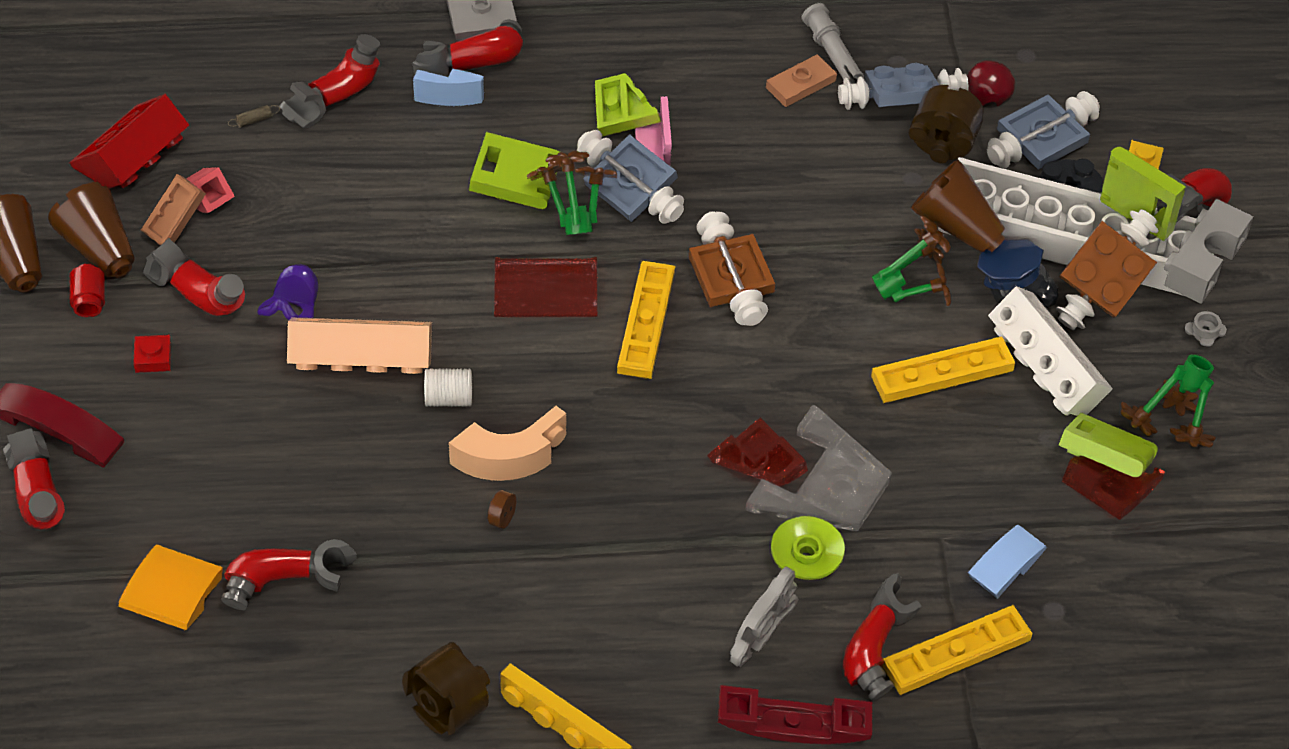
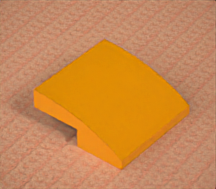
[119,544,223,630]

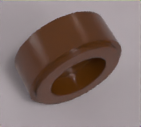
[488,490,517,529]

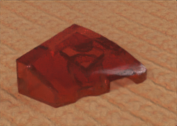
[707,417,808,486]
[1062,455,1165,520]

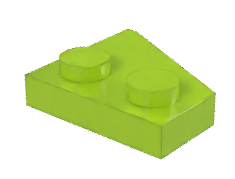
[595,73,661,136]

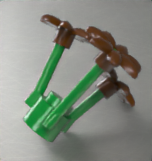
[527,150,617,235]
[871,216,951,306]
[1121,354,1216,447]

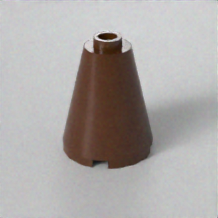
[911,159,1005,253]
[48,182,135,278]
[0,194,42,292]

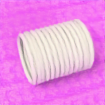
[424,368,472,407]

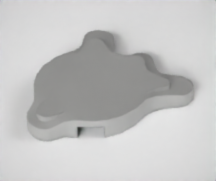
[730,566,798,667]

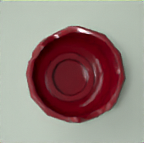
[967,61,1016,106]

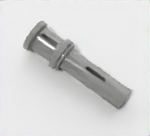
[802,3,864,84]

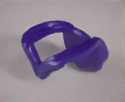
[257,264,318,320]

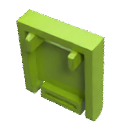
[469,132,560,209]
[1100,147,1186,241]
[1059,413,1158,477]

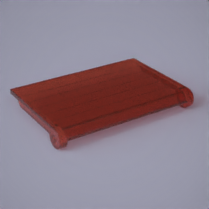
[494,257,598,317]

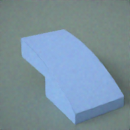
[413,69,484,106]
[968,525,1047,599]

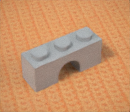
[1164,199,1254,304]

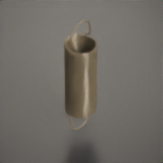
[228,105,280,127]

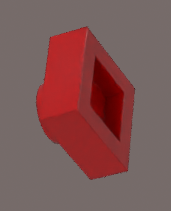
[134,335,172,373]

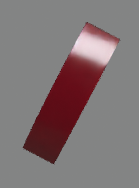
[0,383,125,468]
[718,685,872,744]

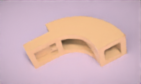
[449,406,566,481]

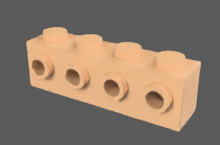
[287,317,432,374]

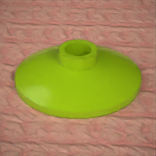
[771,516,845,580]

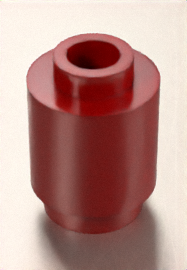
[69,264,105,317]

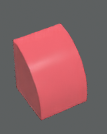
[186,167,235,213]

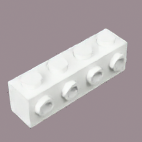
[988,286,1113,416]

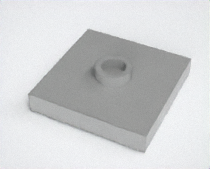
[446,0,517,41]

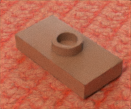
[766,54,837,107]
[141,174,206,245]

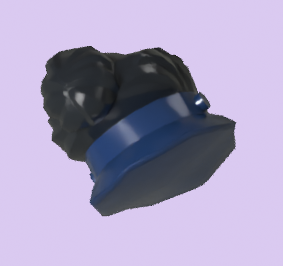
[977,239,1059,308]

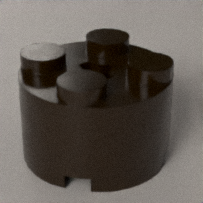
[908,85,984,163]
[402,642,490,735]

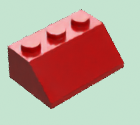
[69,93,189,189]

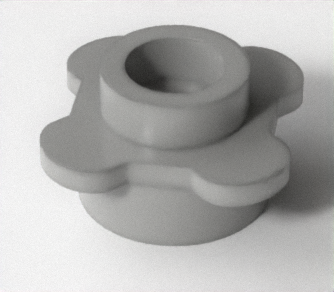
[1185,311,1227,347]

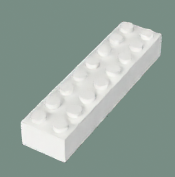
[938,157,1214,296]

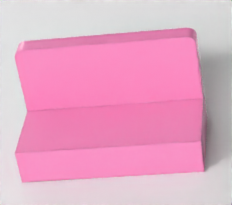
[634,96,671,166]

